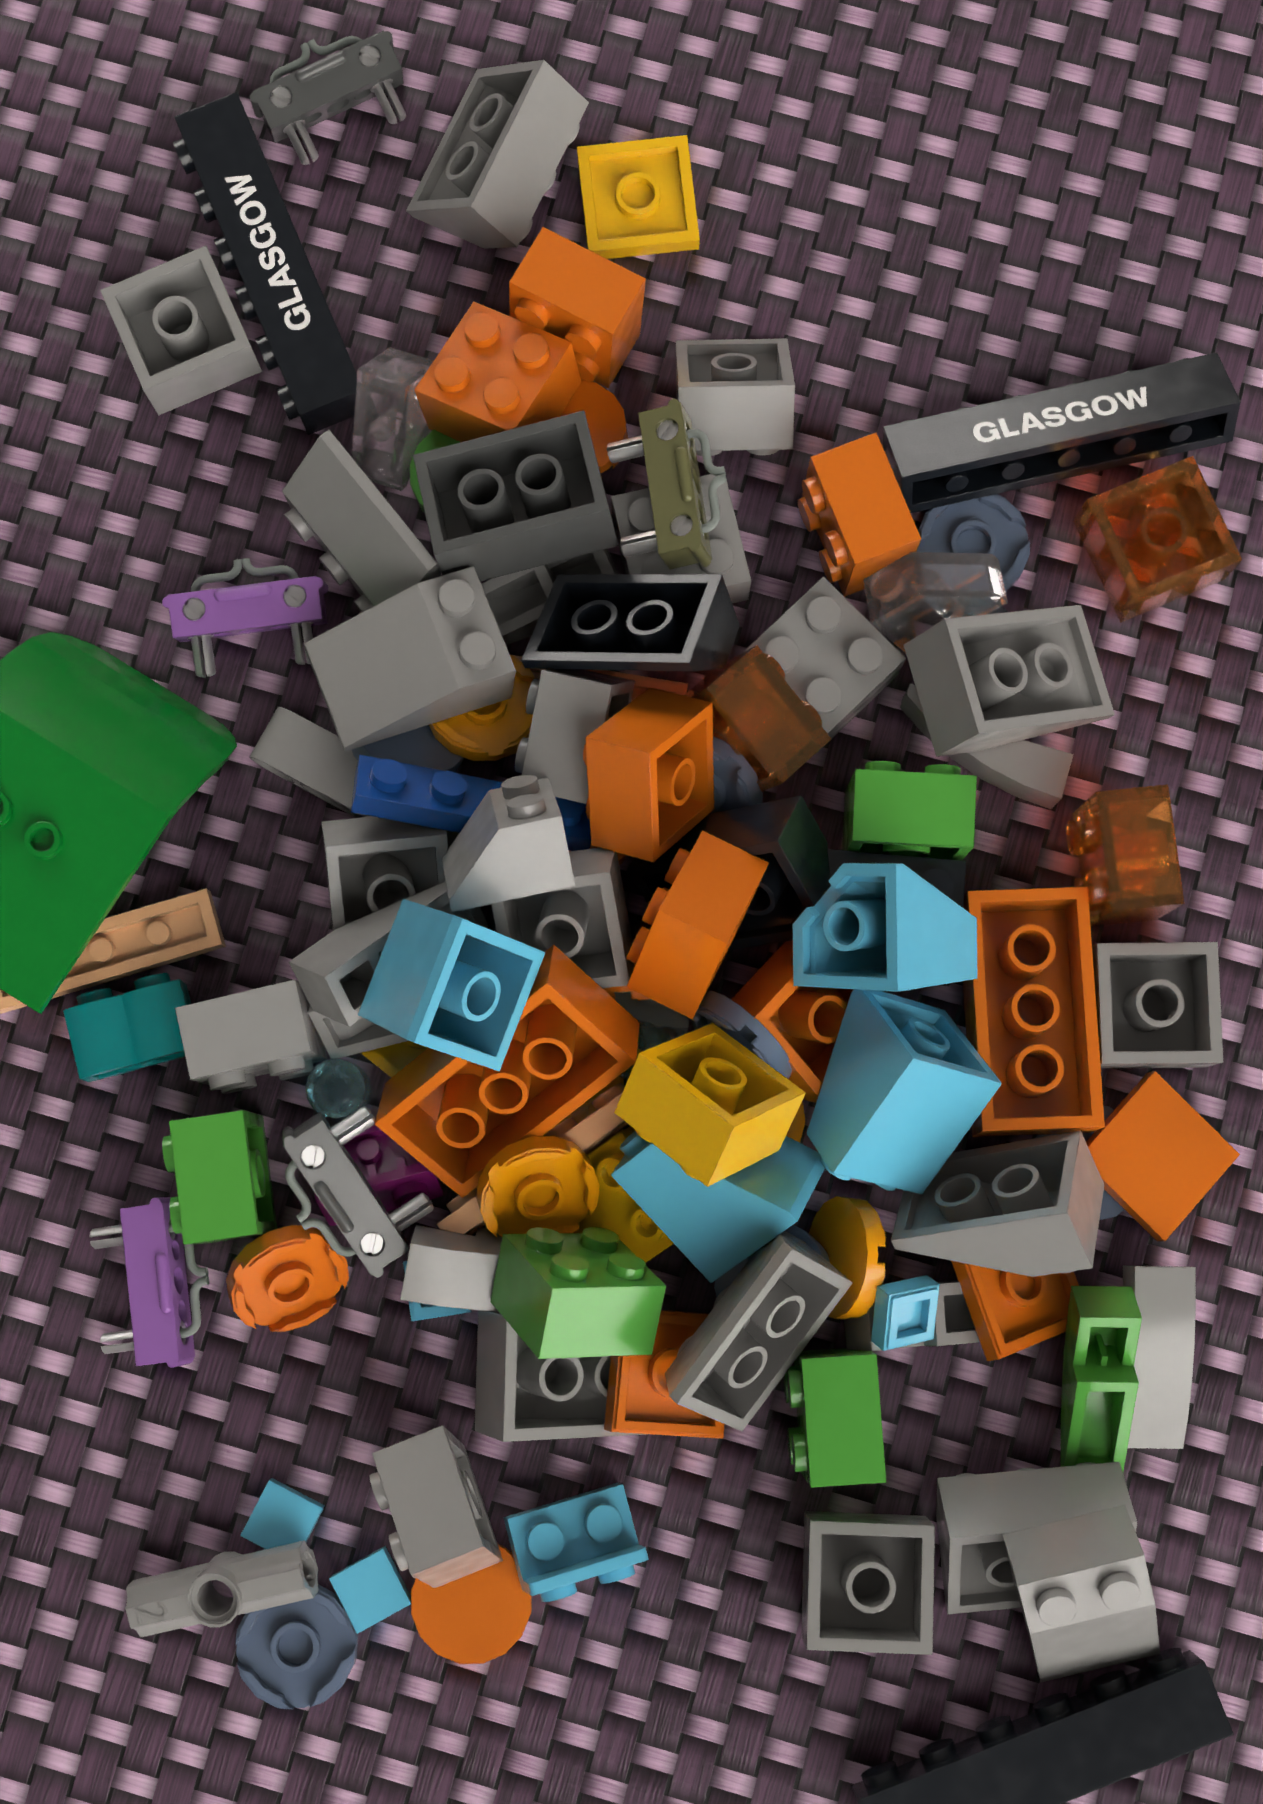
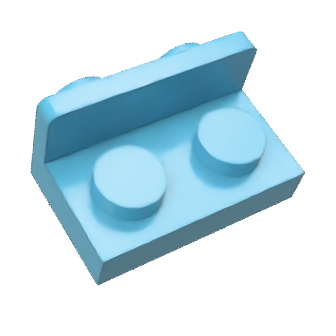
[503,1483,649,1602]

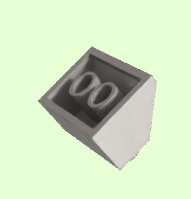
[406,60,589,249]
[282,429,441,613]
[665,1231,853,1431]
[936,1462,1137,1614]

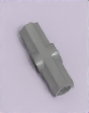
[125,1540,319,1638]

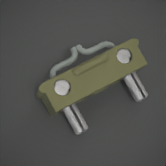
[607,398,727,570]

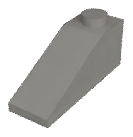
[289,881,489,1027]

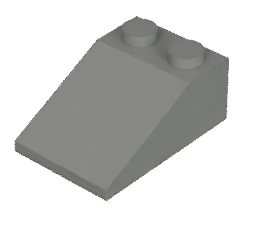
[304,566,516,752]
[904,605,1115,757]
[891,1130,1104,1277]
[475,1310,646,1442]
[1002,1505,1160,1682]

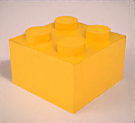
[614,1023,806,1187]

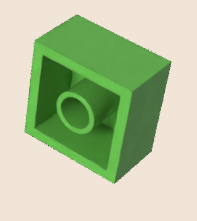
[842,761,977,860]
[162,1110,277,1245]
[490,1227,666,1359]
[783,1348,886,1488]

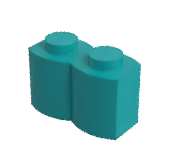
[63,973,191,1082]

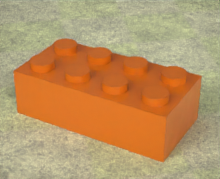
[963,887,1105,1137]
[374,944,640,1198]

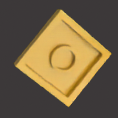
[577,135,700,259]

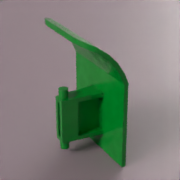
[0,632,237,1014]

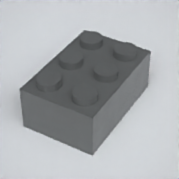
[413,410,619,582]

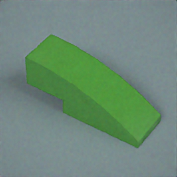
[1061,1286,1142,1471]

